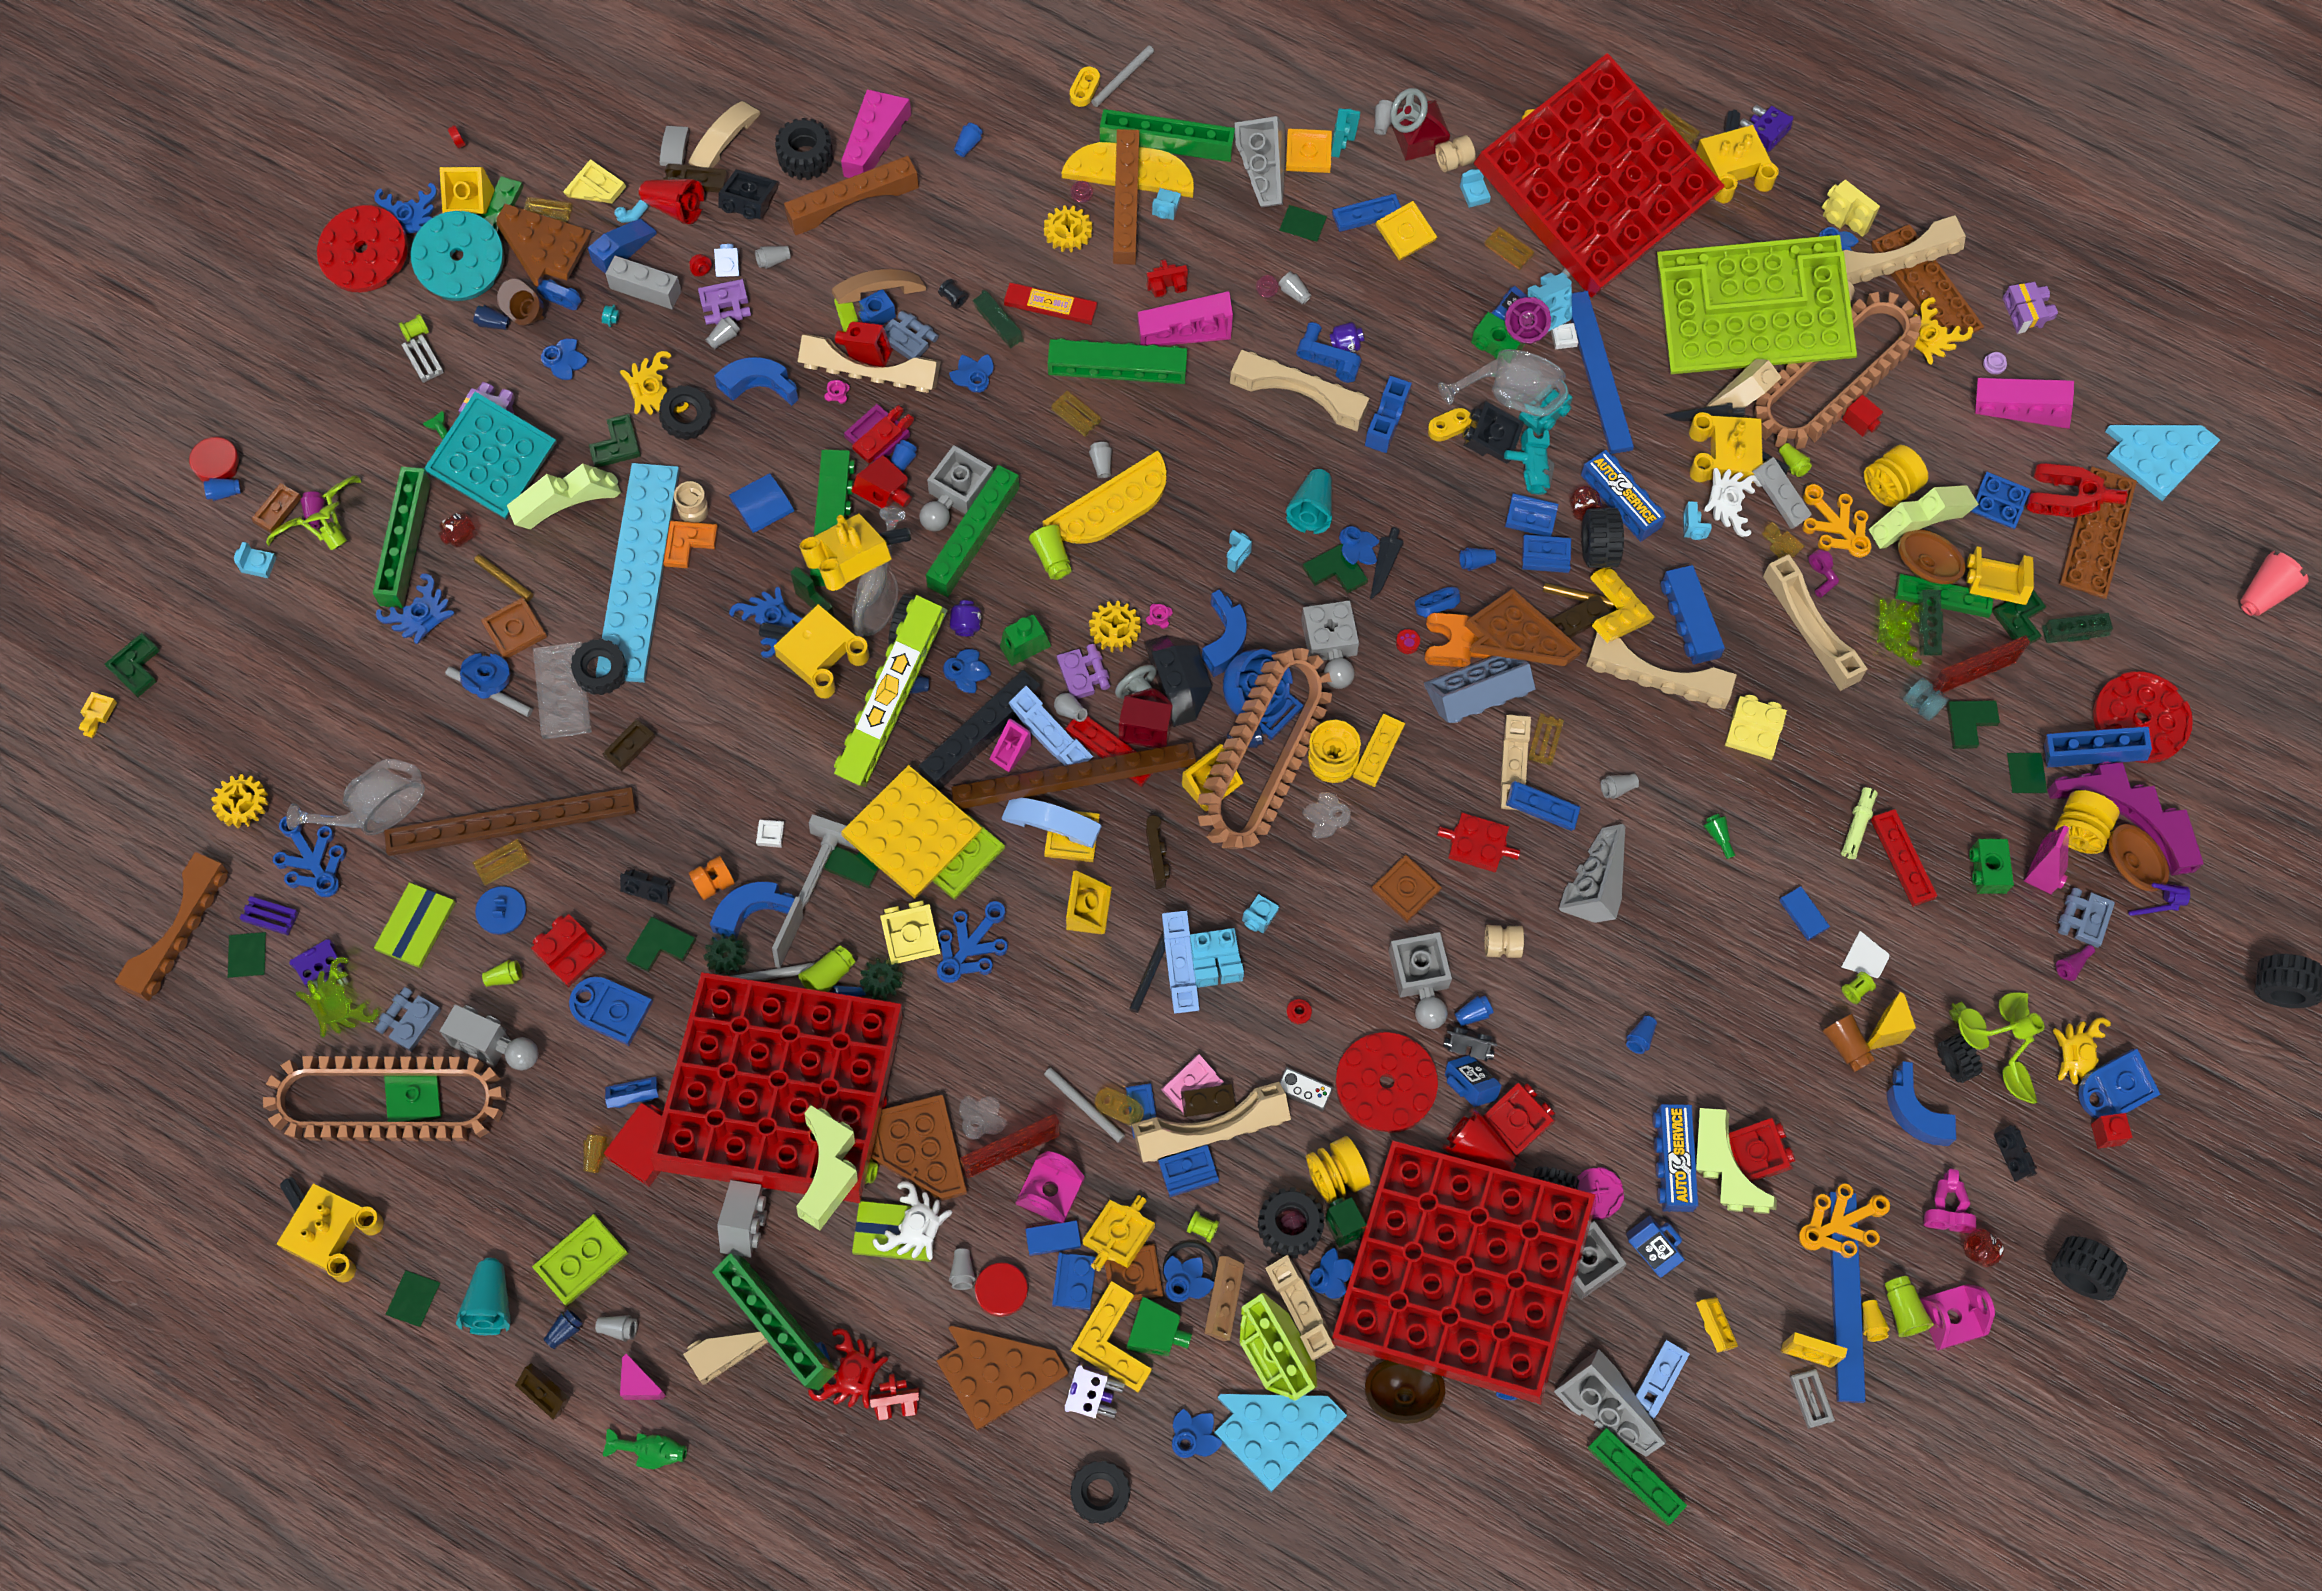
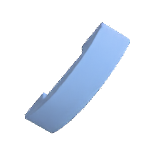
[1008,686,1093,766]
[1001,798,1102,848]
[1162,911,1199,1014]

